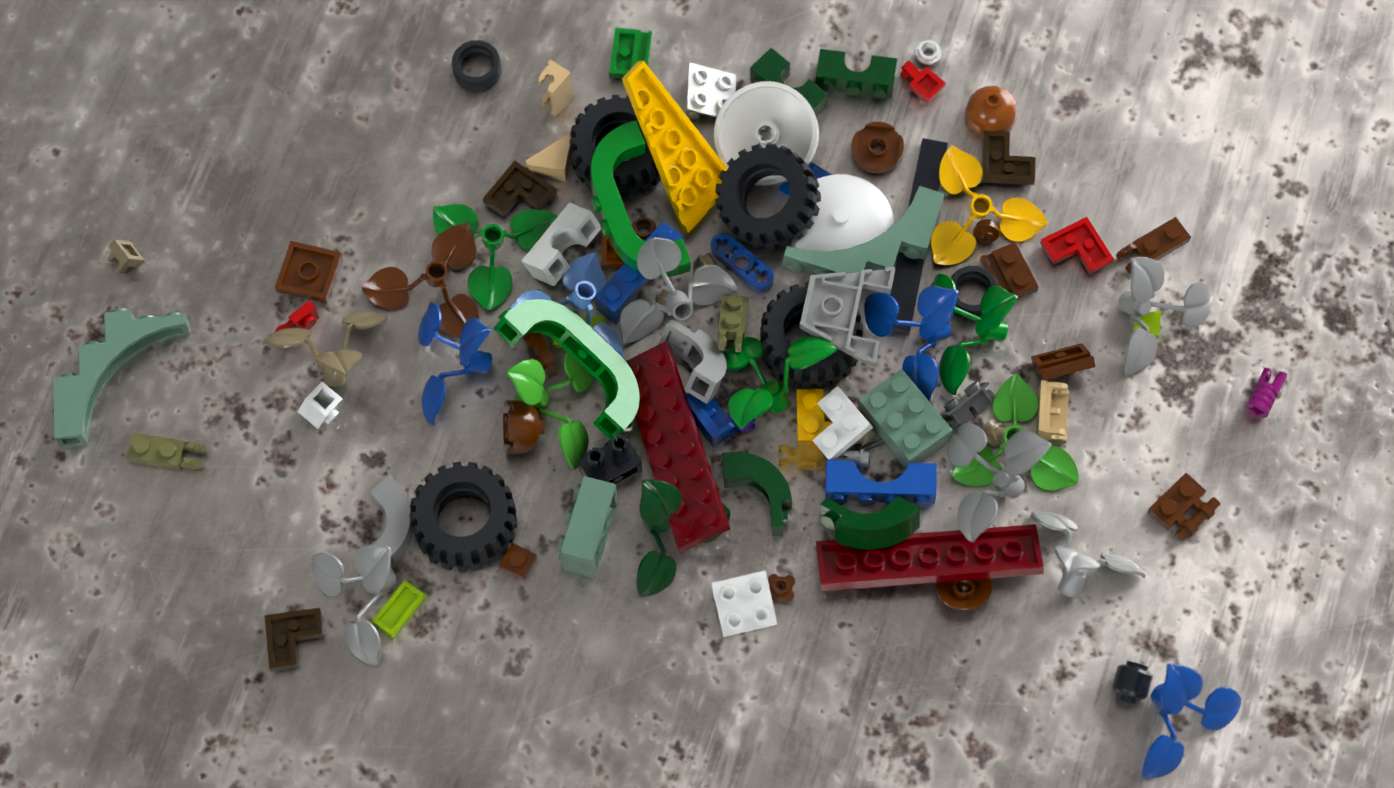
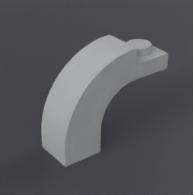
[659,319,727,404]
[369,475,413,564]

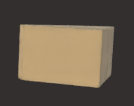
[525,134,571,182]

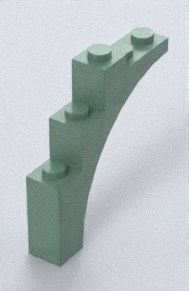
[782,186,945,275]
[53,308,190,448]

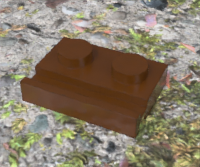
[980,242,1039,298]
[522,333,557,379]
[1031,343,1096,380]

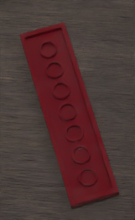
[626,341,730,553]
[816,524,1044,591]

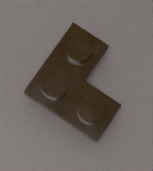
[982,131,1036,185]
[483,160,557,217]
[265,608,324,672]

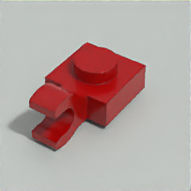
[900,60,946,104]
[275,300,319,332]

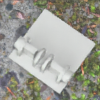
[686,63,736,119]
[711,570,777,637]

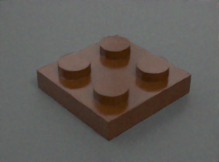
[275,241,342,304]

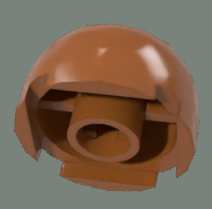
[965,86,1017,138]

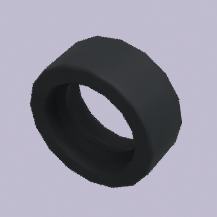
[452,40,501,92]
[951,266,998,319]

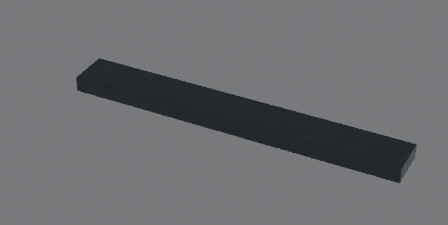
[890,138,948,335]

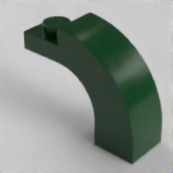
[722,452,792,536]
[820,496,920,550]

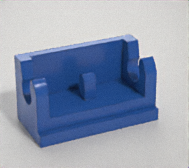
[686,393,738,447]

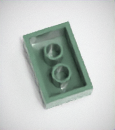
[858,369,953,469]
[557,476,618,578]

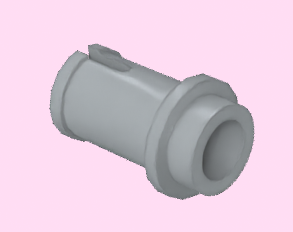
[836,449,870,470]

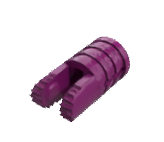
[1245,368,1287,418]

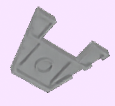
[800,267,896,367]

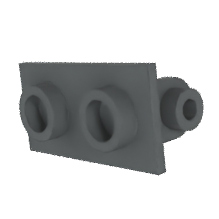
[940,381,995,430]

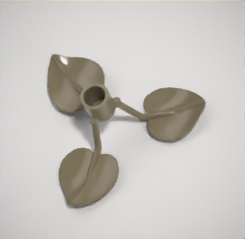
[262,311,388,387]

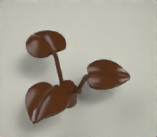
[362,223,479,337]

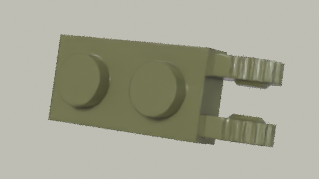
[718,295,749,352]
[126,432,206,470]

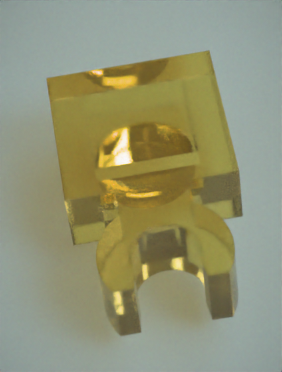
[778,441,825,470]

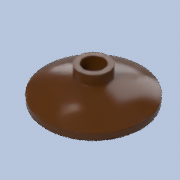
[936,578,992,611]

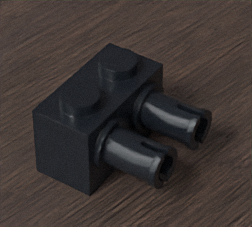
[578,434,643,485]

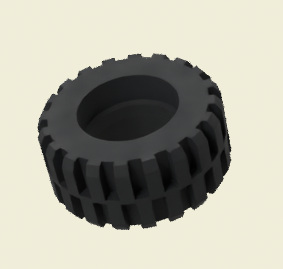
[570,94,661,198]
[715,143,821,250]
[760,282,863,389]
[409,462,517,572]

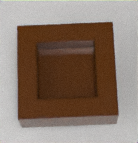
[499,543,537,581]

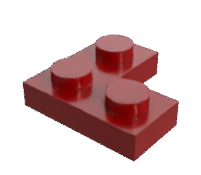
[1040,217,1114,275]

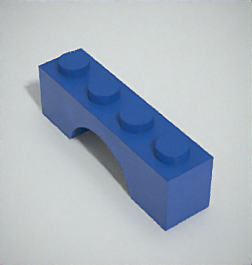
[594,221,684,324]
[825,460,937,507]

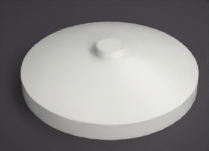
[714,81,819,187]
[790,174,894,251]

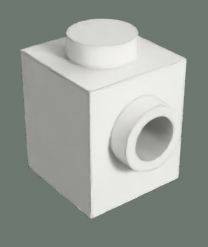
[298,382,342,429]

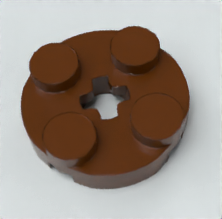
[851,122,904,173]

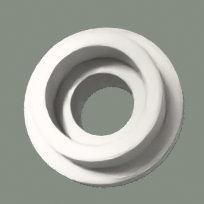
[915,40,941,66]

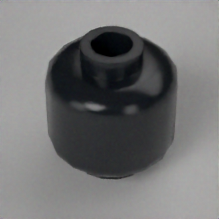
[1112,661,1153,704]

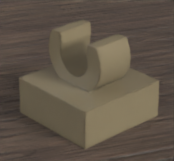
[108,239,145,273]

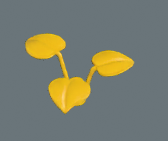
[931,146,1048,266]

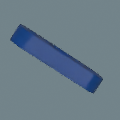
[710,233,774,292]

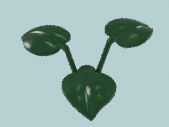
[636,479,731,596]

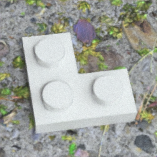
[812,386,873,460]

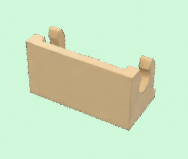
[539,59,574,117]
[1036,380,1069,443]

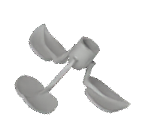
[619,237,738,344]
[1118,257,1213,375]
[947,423,1052,543]
[1030,512,1146,598]
[311,545,396,666]

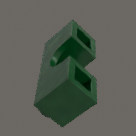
[750,48,828,118]
[815,49,897,99]

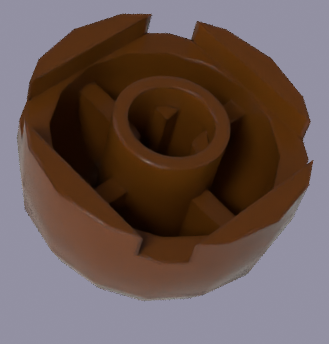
[503,400,545,455]

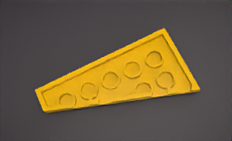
[622,60,727,234]

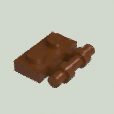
[1148,473,1220,542]

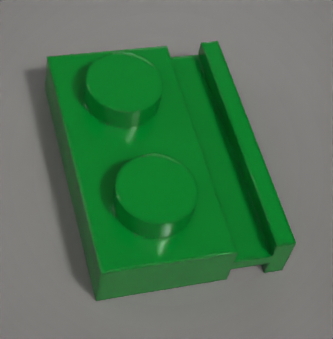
[609,28,653,79]

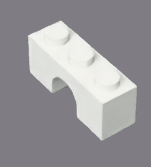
[521,203,601,286]

